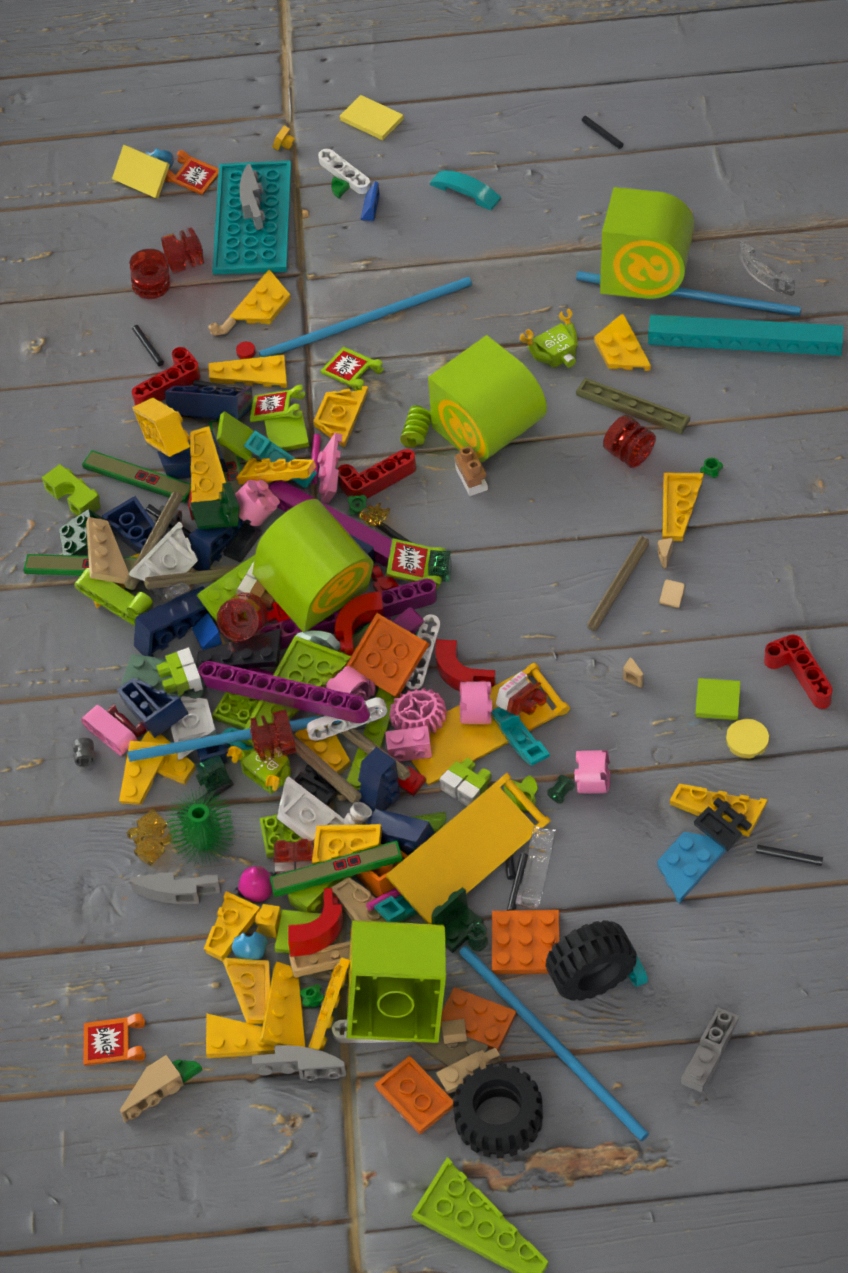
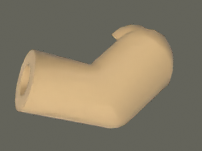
[208,317,236,336]

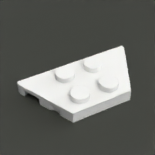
[129,522,198,590]
[171,696,216,759]
[277,776,344,844]

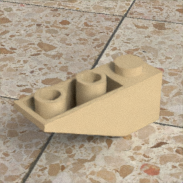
[120,1055,183,1122]

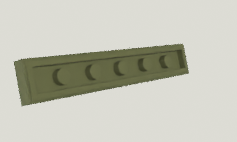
[576,378,690,435]

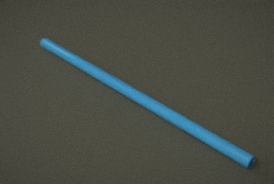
[576,271,801,317]
[259,277,472,357]
[127,707,378,762]
[459,946,649,1141]

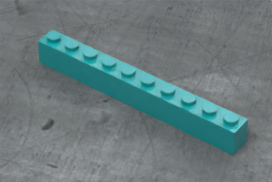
[648,315,844,356]

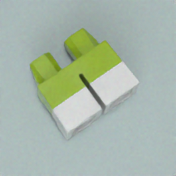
[156,647,203,696]
[440,758,492,806]

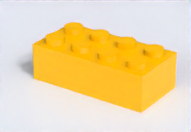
[132,398,190,457]

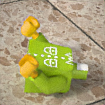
[520,309,578,368]
[227,743,293,795]

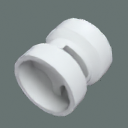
[343,802,372,825]

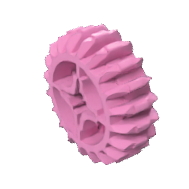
[389,687,447,733]

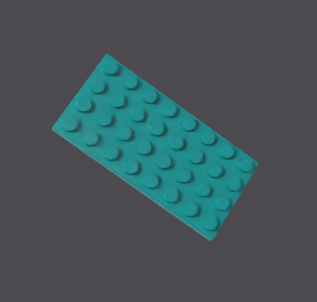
[212,160,292,275]

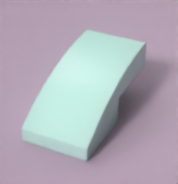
[296,631,341,651]

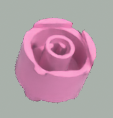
[235,480,280,526]
[326,666,375,701]
[460,681,492,724]
[574,750,610,794]

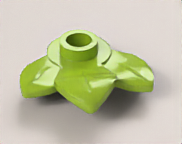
[504,775,538,811]

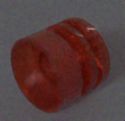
[161,227,204,274]
[129,248,170,299]
[603,415,656,468]
[217,592,268,641]
[250,709,297,762]

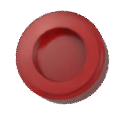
[236,341,256,359]

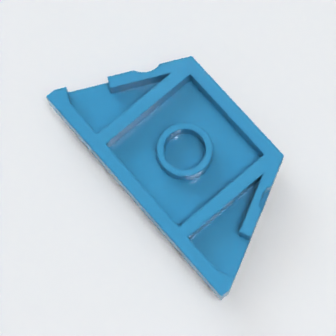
[657,832,726,904]

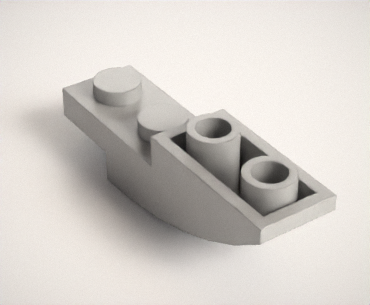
[240,164,265,230]
[130,872,221,904]
[680,1007,739,1092]
[252,1045,346,1081]

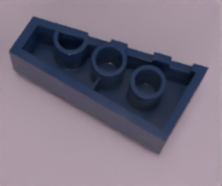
[165,386,253,420]
[101,496,164,554]
[134,586,212,657]

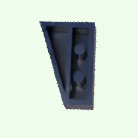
[157,431,229,479]
[188,517,243,571]
[116,678,189,738]
[357,747,400,819]
[366,809,435,856]

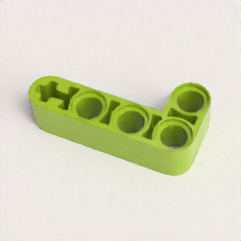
[74,568,153,626]

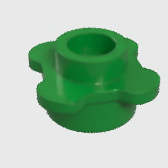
[700,457,723,478]
[347,495,368,515]
[300,984,324,1007]

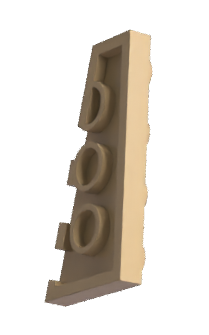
[86,517,129,584]

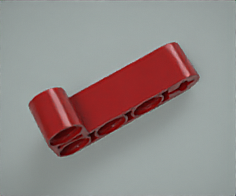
[132,347,201,406]
[338,449,416,499]
[764,634,833,709]

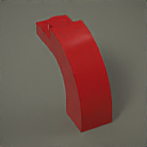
[335,591,384,656]
[435,639,496,692]
[288,888,343,957]

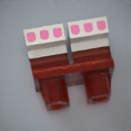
[496,672,548,716]
[274,839,314,875]

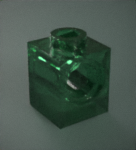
[428,550,452,582]
[195,755,231,792]

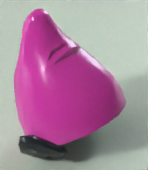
[234,866,277,902]

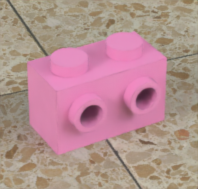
[385,726,432,762]

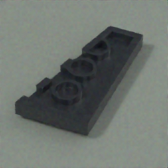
[196,629,282,673]

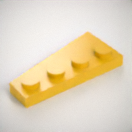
[190,426,226,502]
[237,458,316,485]
[662,473,704,541]
[308,957,350,1051]
[260,962,305,1047]

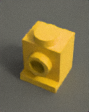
[255,904,281,939]

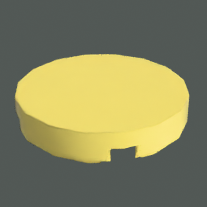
[726,719,769,759]

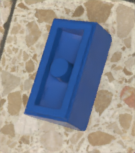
[361,181,380,221]
[192,613,222,650]

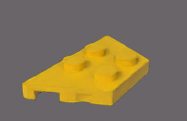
[229,270,291,324]
[594,314,651,371]
[313,386,369,447]

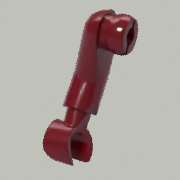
[107,704,147,738]

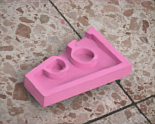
[317,433,342,504]

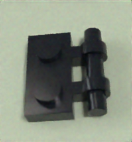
[294,764,337,806]
[694,797,752,852]

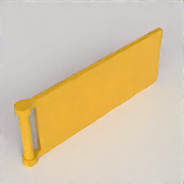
[410,663,570,786]
[386,772,551,924]

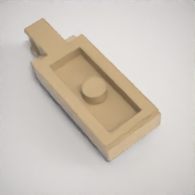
[436,1048,501,1095]

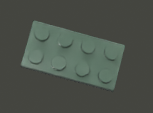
[120,654,207,699]

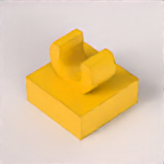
[272,125,295,151]

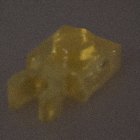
[359,503,390,527]
[127,809,167,846]
[134,827,172,866]

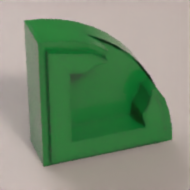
[331,176,350,199]
[172,1059,203,1083]

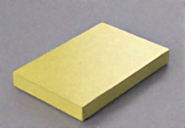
[340,95,404,141]
[112,145,170,198]

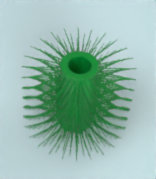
[166,787,234,866]

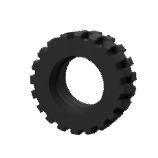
[546,920,637,1001]
[453,1063,543,1158]

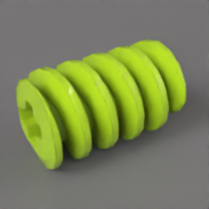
[400,405,431,448]

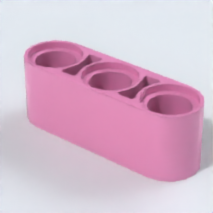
[81,705,138,756]

